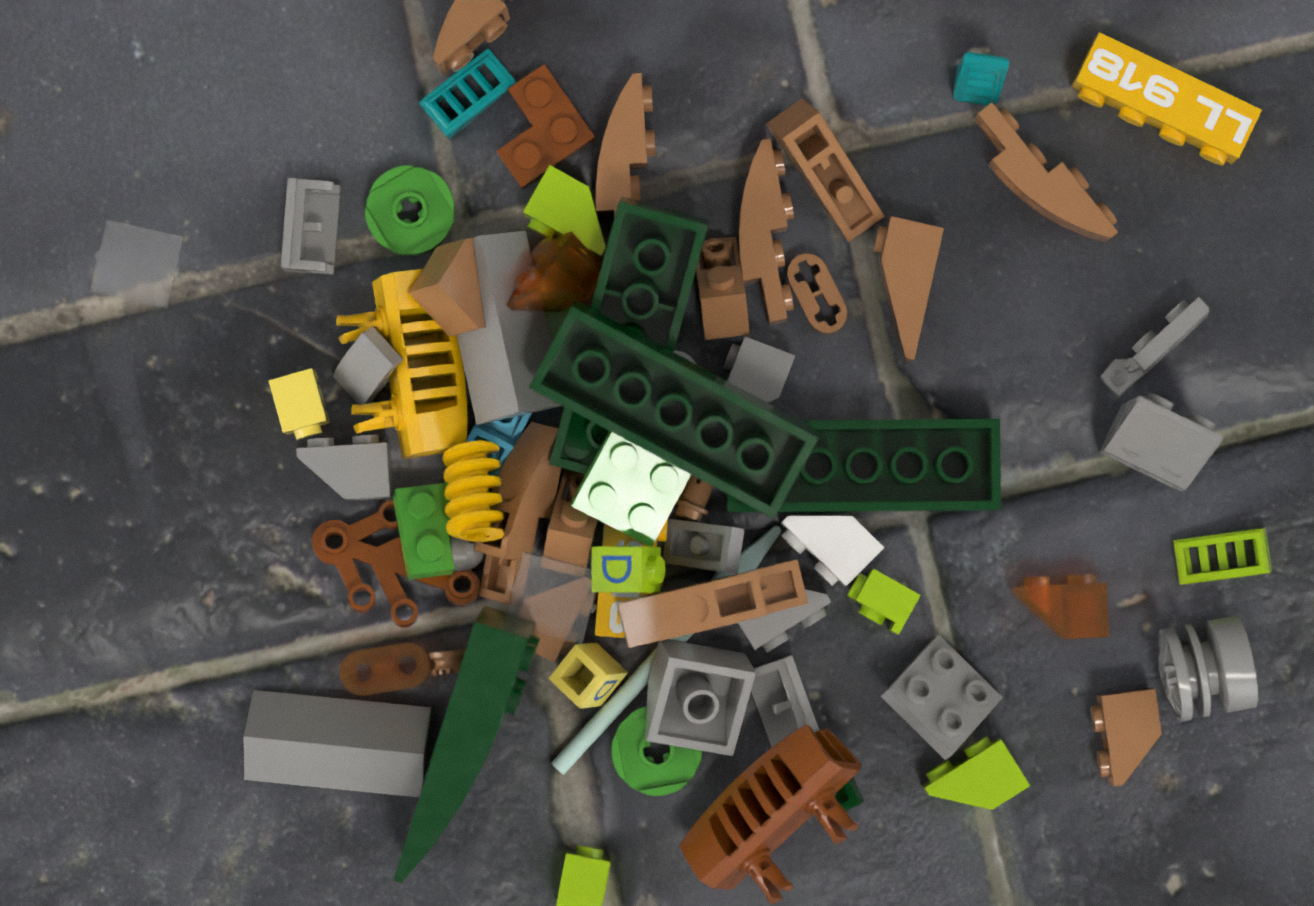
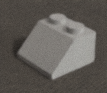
[645,639,756,756]

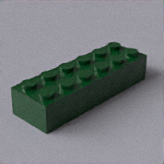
[528,300,818,518]
[726,419,1001,513]

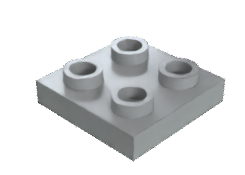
[881,634,1003,760]

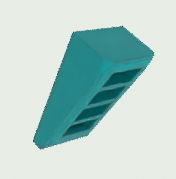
[418,49,517,140]
[953,52,1010,106]

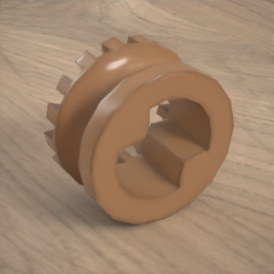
[429,649,466,676]

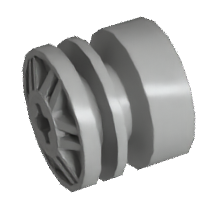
[1158,615,1258,722]

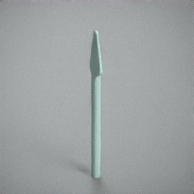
[551,525,781,775]

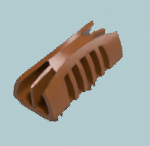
[679,724,862,904]

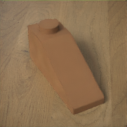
[766,98,885,242]
[873,216,944,363]

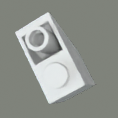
[780,516,884,587]

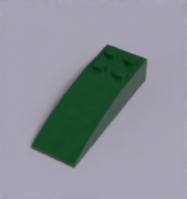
[549,196,709,474]
[393,605,540,883]

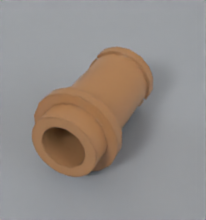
[675,475,713,523]

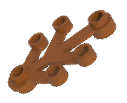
[312,500,480,628]

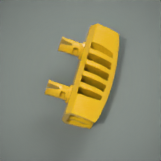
[336,269,468,459]

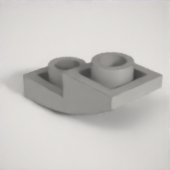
[333,326,403,405]

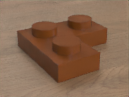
[496,64,595,190]

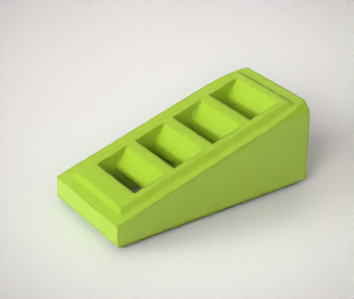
[1173,527,1272,585]

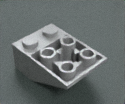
[1099,393,1224,492]

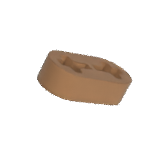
[786,253,848,335]

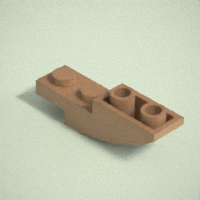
[433,0,513,76]
[596,73,656,216]
[974,103,1118,243]
[738,138,794,326]
[474,422,561,606]
[617,559,808,648]

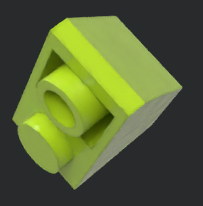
[523,165,606,262]
[921,736,1030,810]

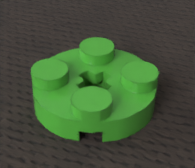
[365,165,455,256]
[612,706,702,796]

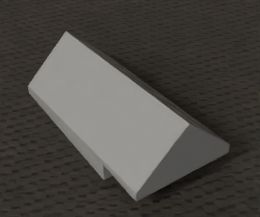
[457,231,562,425]
[244,690,432,797]

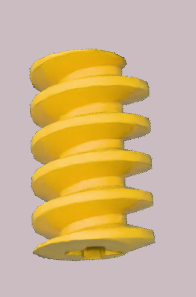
[442,440,505,542]

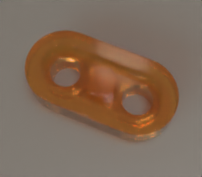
[340,643,431,696]

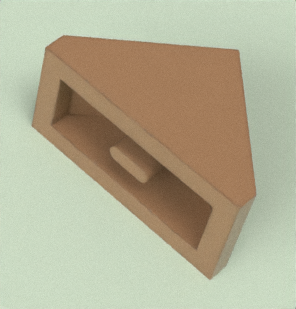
[409,238,485,336]

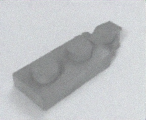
[1100,297,1210,398]

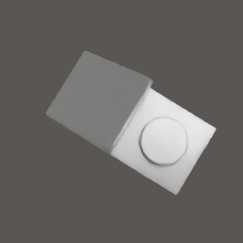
[663,519,744,574]

